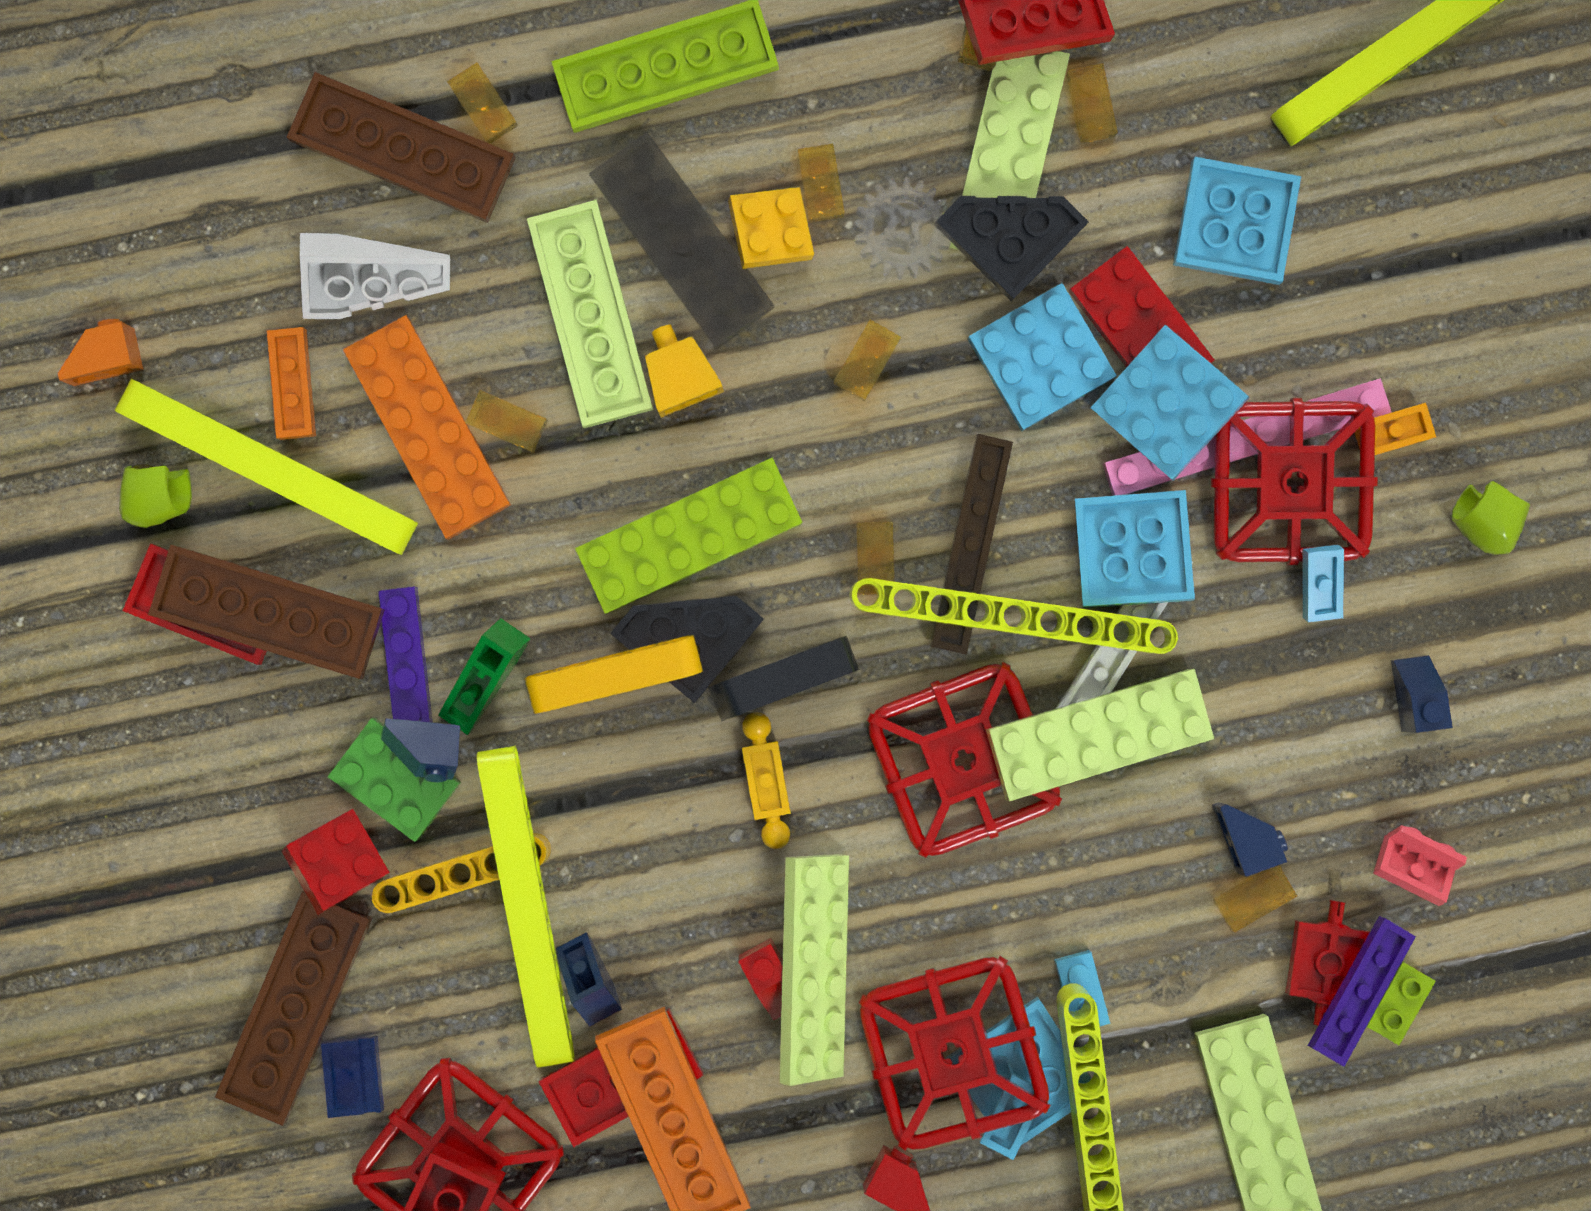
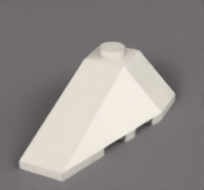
[300,233,450,319]

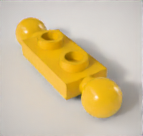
[742,712,791,849]

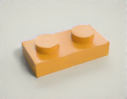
[1354,403,1436,455]

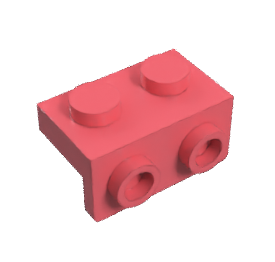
[1373,825,1467,906]

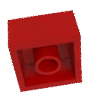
[281,809,390,915]
[404,1142,506,1211]

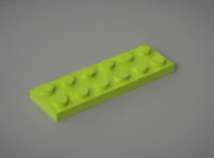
[551,0,779,133]
[575,457,803,615]

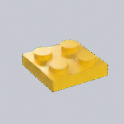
[728,187,814,269]

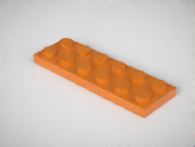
[343,315,511,540]
[595,1006,751,1211]

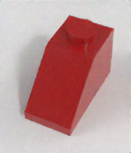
[738,938,783,1020]
[863,1145,931,1211]

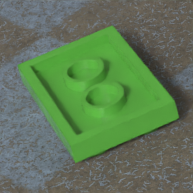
[328,718,461,842]

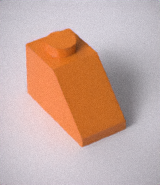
[58,319,144,386]

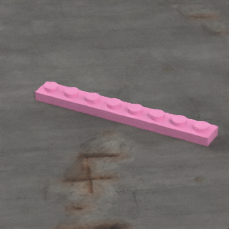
[1103,378,1392,496]

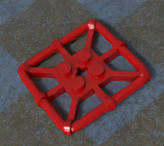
[1211,398,1378,565]
[866,662,1063,858]
[859,956,1051,1151]
[352,1058,564,1211]

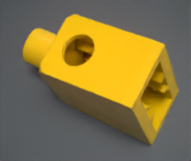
[645,324,724,418]

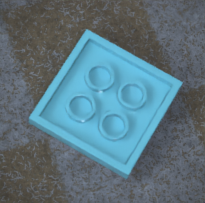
[1173,157,1301,285]
[968,283,1117,432]
[1091,325,1249,481]
[1075,490,1195,608]
[946,997,1091,1145]

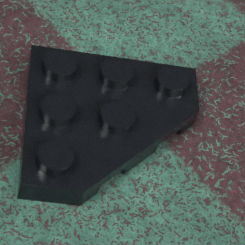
[934,196,1089,301]
[610,596,764,703]

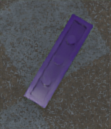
[379,586,433,723]
[1307,916,1416,1067]

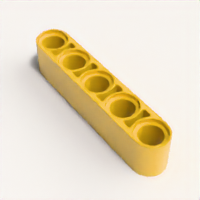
[524,635,703,714]
[372,833,551,913]

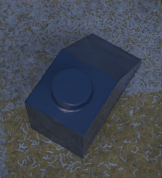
[1391,655,1453,733]
[381,718,460,783]
[1212,802,1288,877]
[555,932,622,1027]

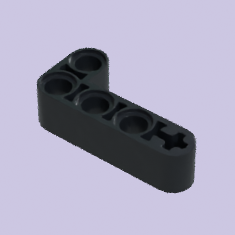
[709,636,860,722]

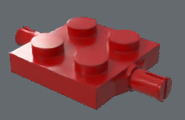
[1285,900,1370,1026]

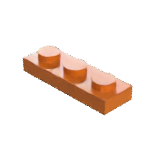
[267,327,316,440]

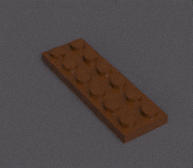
[287,72,516,223]
[148,544,385,679]
[215,891,373,1126]

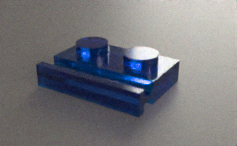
[321,1036,384,1118]

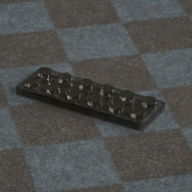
[589,132,774,350]

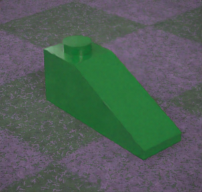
[438,618,531,735]

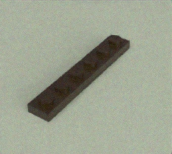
[930,434,1013,655]

